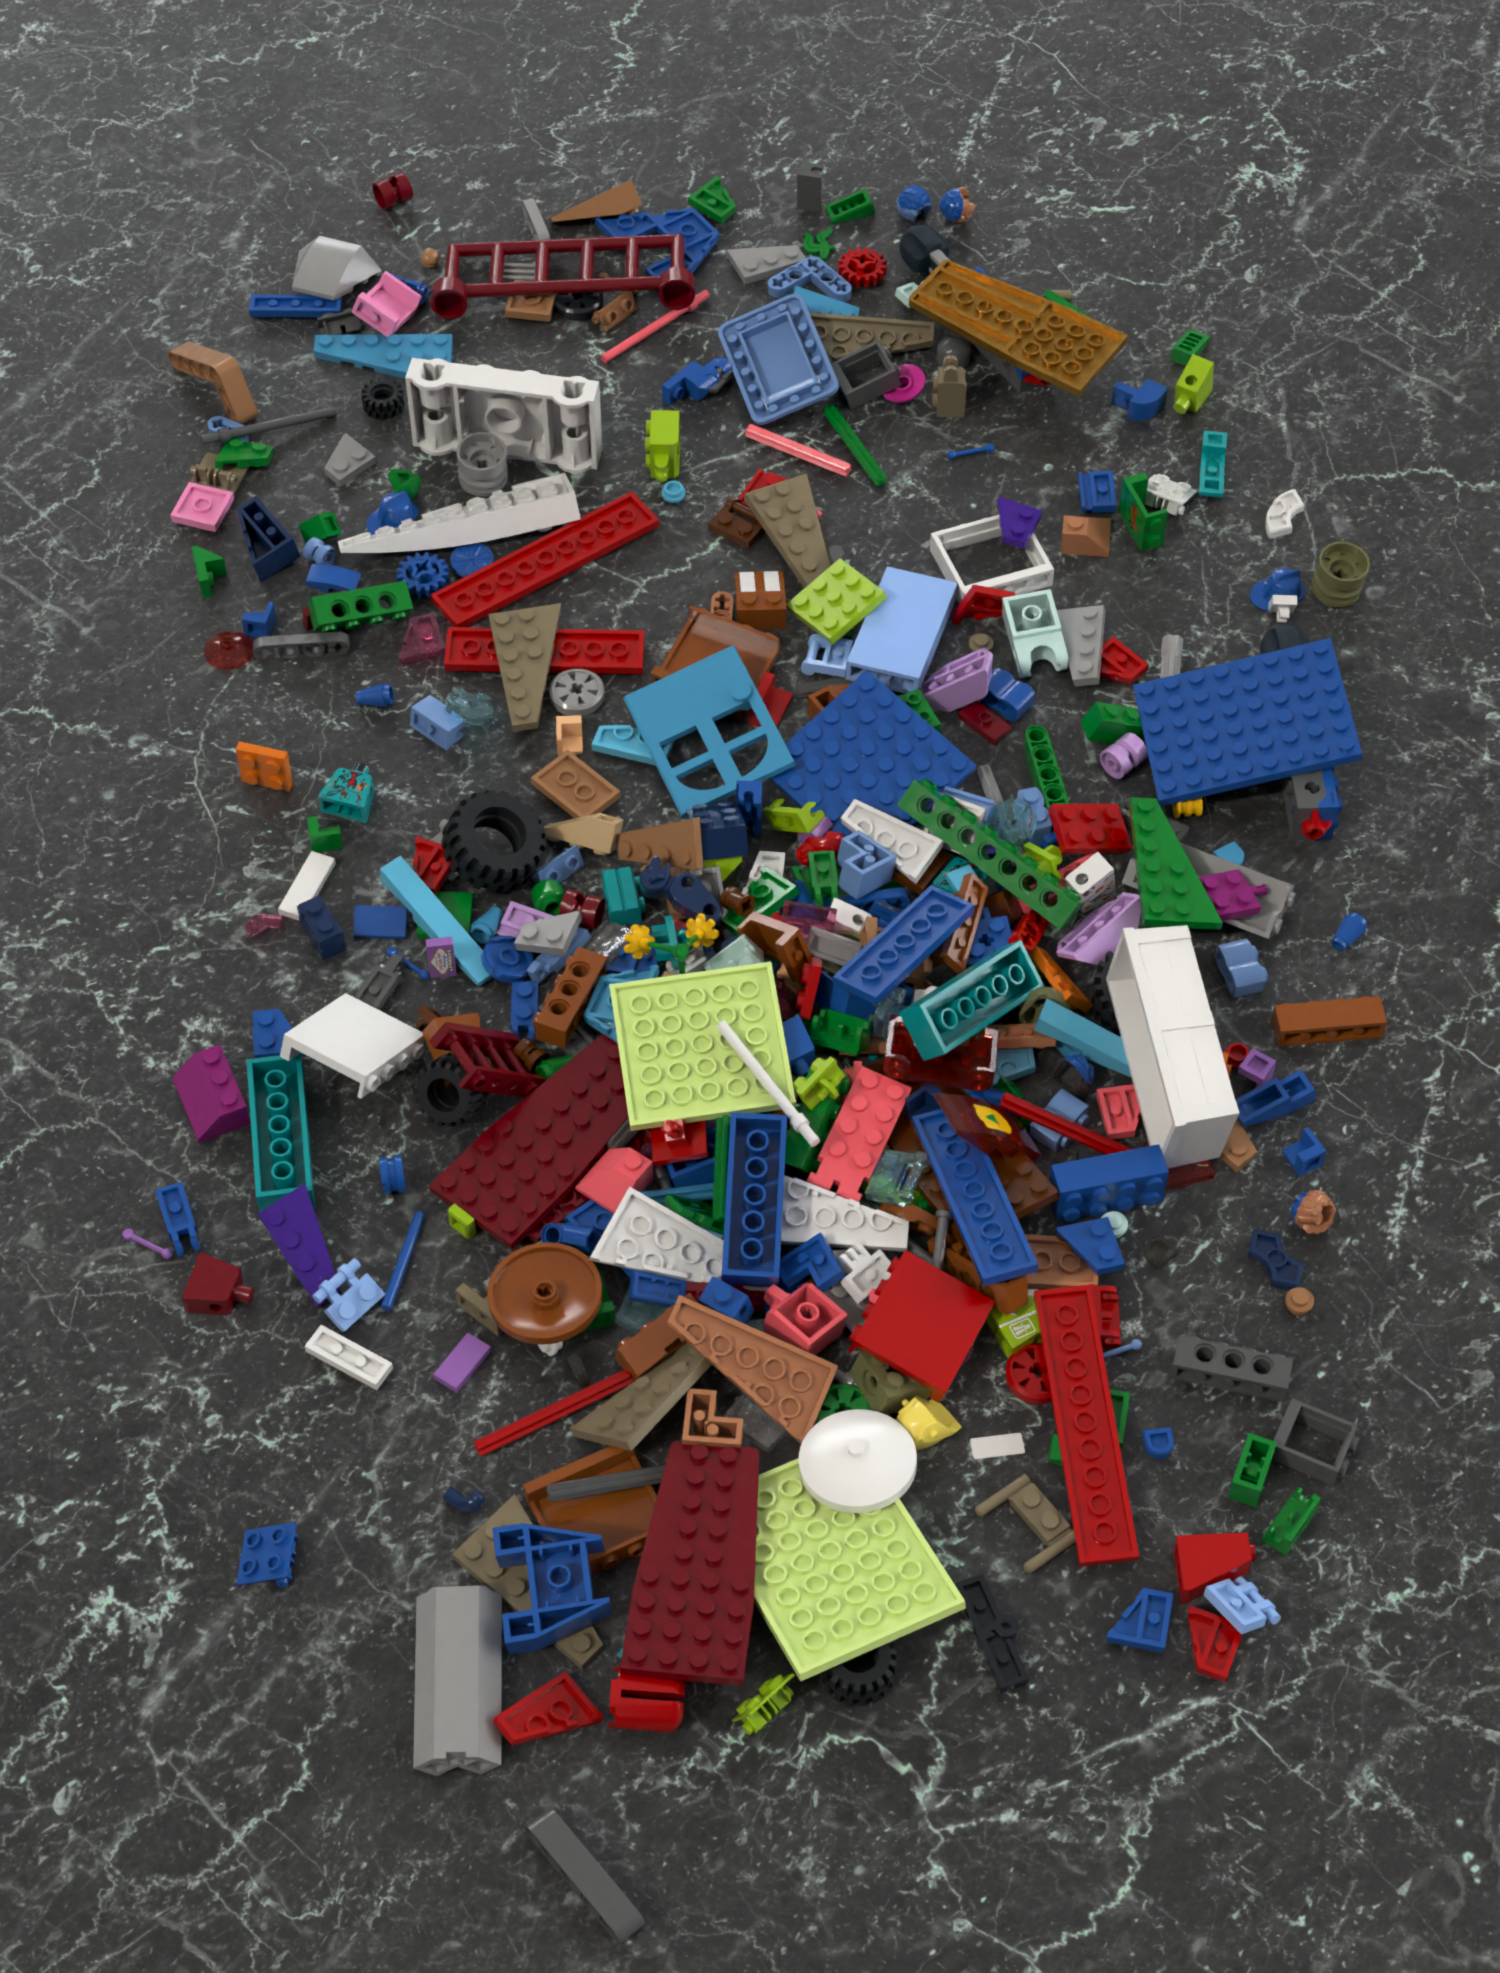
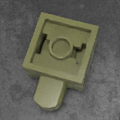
[849,1351,932,1415]

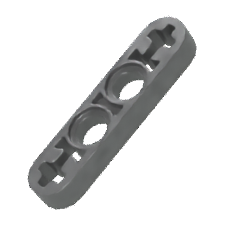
[253,632,350,661]

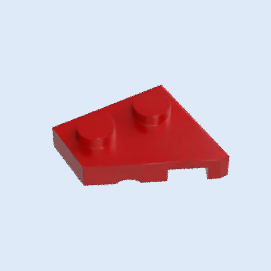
[951,584,1015,624]
[1100,636,1149,685]
[413,836,452,895]
[1187,1605,1243,1683]

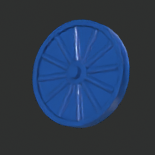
[450,543,494,577]

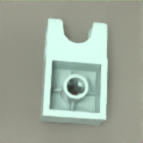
[1002,589,1068,678]

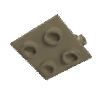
[190,452,249,494]

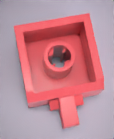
[762,1283,848,1356]

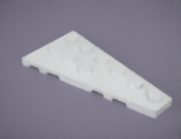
[781,1175,909,1251]

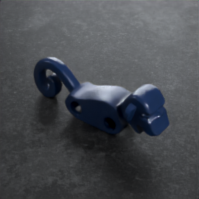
[640,855,740,961]

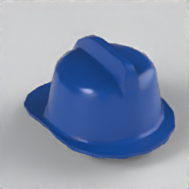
[366,491,419,535]
[1250,568,1305,611]

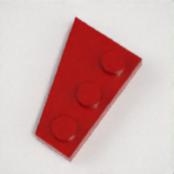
[493,1671,604,1746]

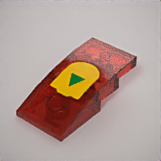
[934,1093,1041,1162]

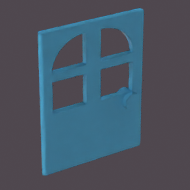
[623,645,796,818]

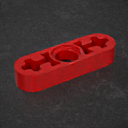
[1008,909,1048,953]

